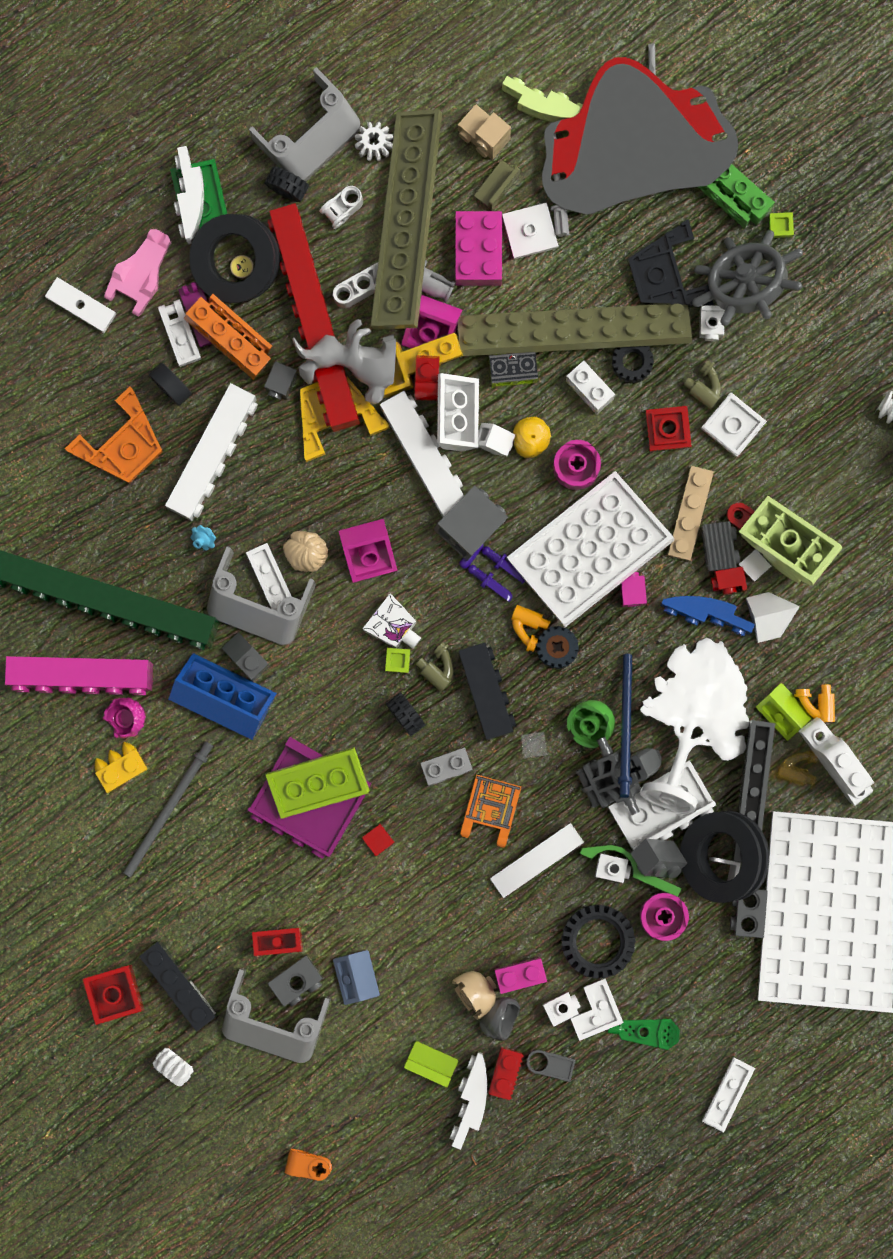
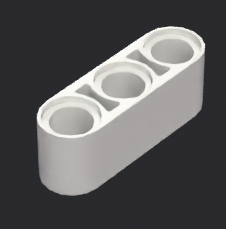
[333,262,378,309]

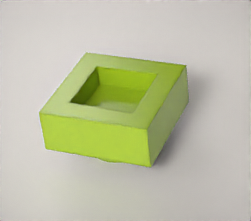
[769,212,794,238]
[385,648,411,673]

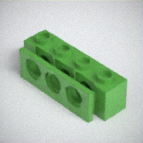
[698,164,775,229]

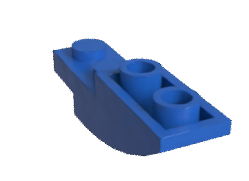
[660,596,755,636]

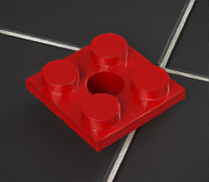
[646,406,692,452]

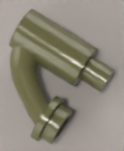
[684,360,721,410]
[416,642,453,692]

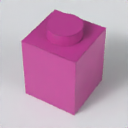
[620,572,647,607]

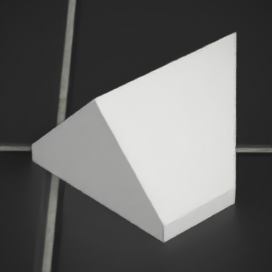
[746,592,800,643]

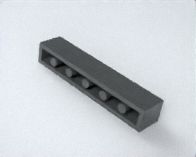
[731,720,775,863]

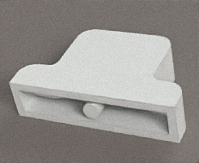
[798,717,874,806]

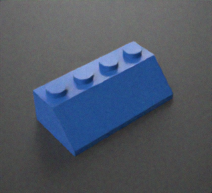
[168,653,277,740]

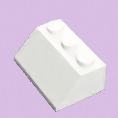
[437,373,479,451]

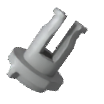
[422,260,455,303]

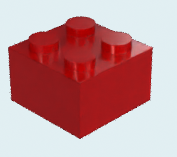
[83,965,145,1025]

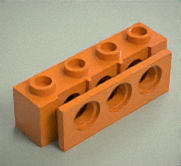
[184,294,273,380]

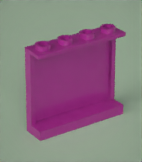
[248,737,372,859]

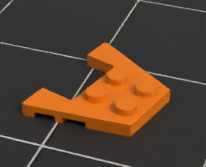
[65,386,163,484]

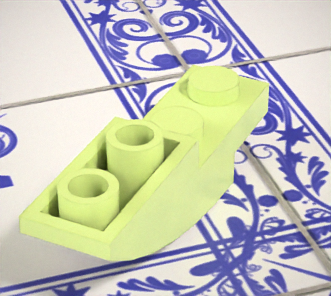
[502,76,583,122]

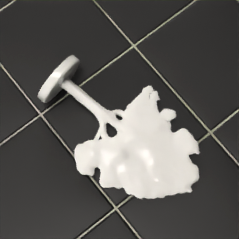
[640,638,749,813]

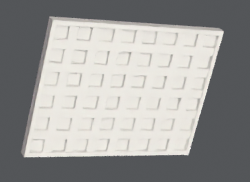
[757,811,893,1013]

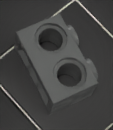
[730,890,768,938]

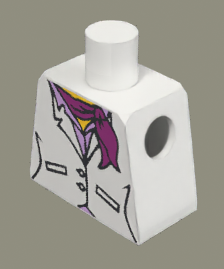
[363,594,421,649]

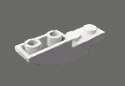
[174,146,204,244]
[449,1052,487,1150]

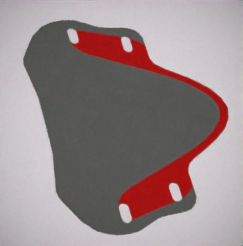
[542,57,738,214]

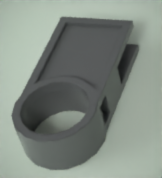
[527,1049,576,1082]

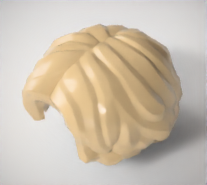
[283,531,328,572]

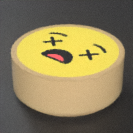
[230,255,254,280]

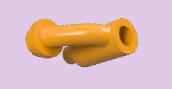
[511,605,551,652]
[794,684,835,723]

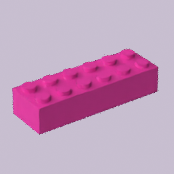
[5,656,153,696]

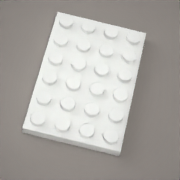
[507,471,674,627]

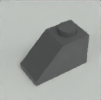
[222,632,270,682]

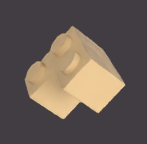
[458,105,511,160]

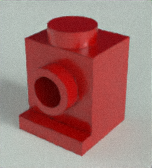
[711,567,747,595]

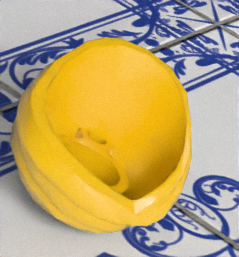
[513,416,551,458]

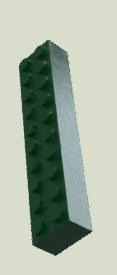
[0,550,220,651]

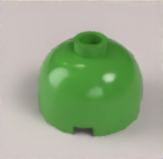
[567,700,615,748]

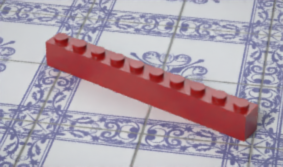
[268,203,360,432]

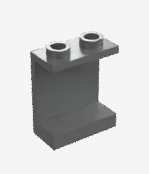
[433,485,508,561]

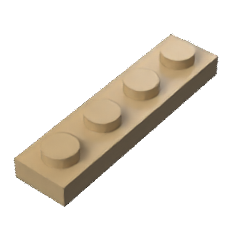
[667,466,714,562]

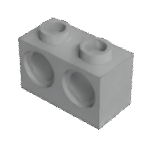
[421,748,473,786]

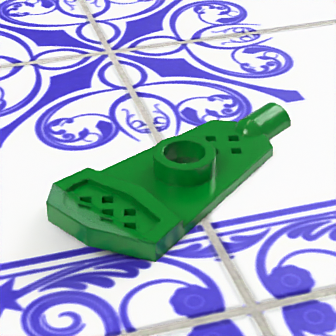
[608,1019,680,1050]

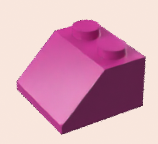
[401,295,462,348]
[339,519,398,583]

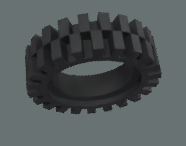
[561,905,636,979]

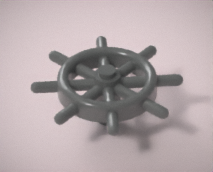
[692,230,803,326]

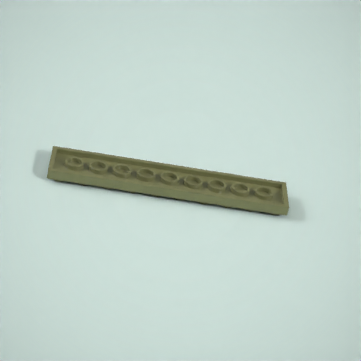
[371,109,442,329]
[458,304,692,356]

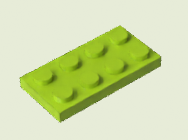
[266,747,370,819]

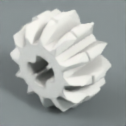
[355,122,393,161]
[153,1048,193,1086]

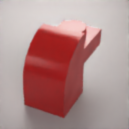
[415,355,440,401]

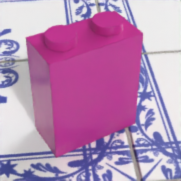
[494,957,547,994]

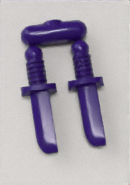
[459,544,525,602]

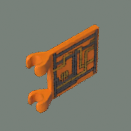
[460,774,521,848]

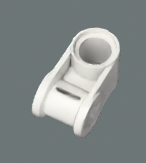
[319,186,363,229]

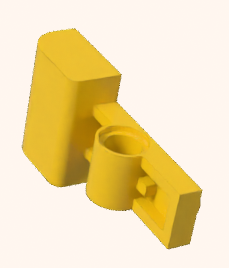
[383,333,463,398]

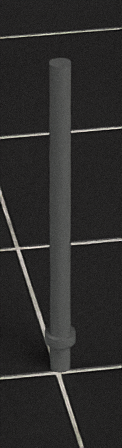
[123,741,213,877]

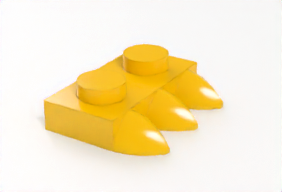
[94,742,148,793]

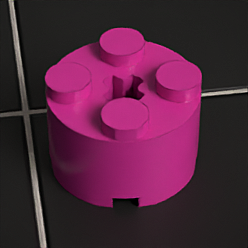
[553,440,601,490]
[640,893,689,941]

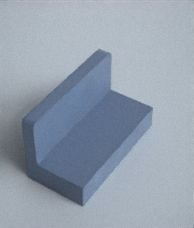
[333,950,380,1005]

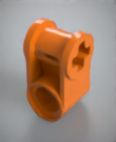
[284,1149,332,1181]

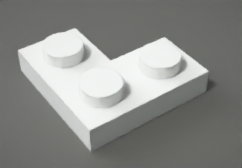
[570,978,623,1041]

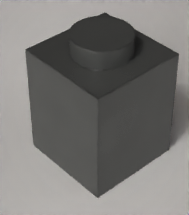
[264,361,298,400]

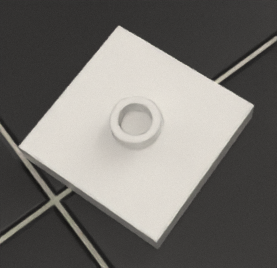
[502,203,558,259]
[701,393,767,458]

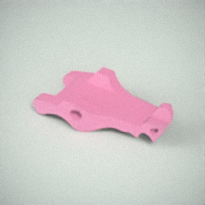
[104,229,171,317]

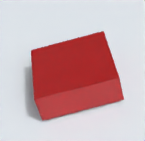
[362,824,395,856]

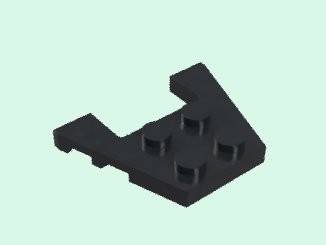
[628,219,714,307]

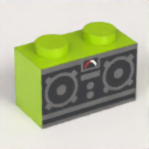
[489,352,538,387]

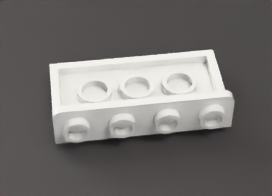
[608,760,716,850]

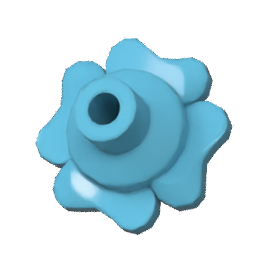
[191,525,216,551]

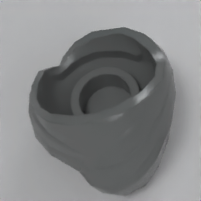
[480,997,520,1041]

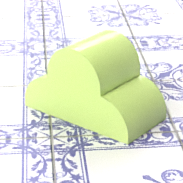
[739,496,842,586]

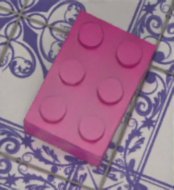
[456,211,502,286]

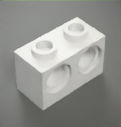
[566,361,615,414]

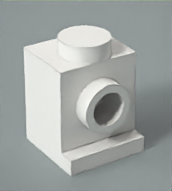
[699,306,725,341]
[543,992,581,1027]

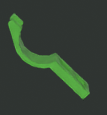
[579,845,681,897]

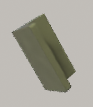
[474,160,520,211]

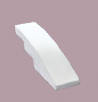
[490,823,584,898]

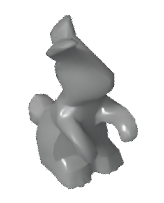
[292,319,396,404]

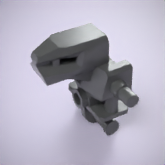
[575,737,662,815]

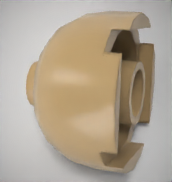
[452,971,496,1020]

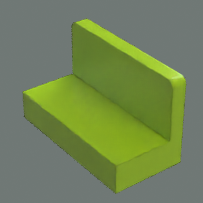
[756,683,812,741]
[404,1041,458,1087]

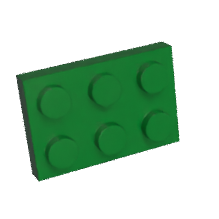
[170,159,227,230]

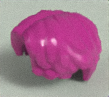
[103,697,146,738]

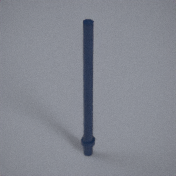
[618,654,632,798]

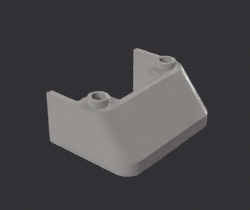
[249,67,361,181]
[207,547,316,645]
[222,968,331,1063]

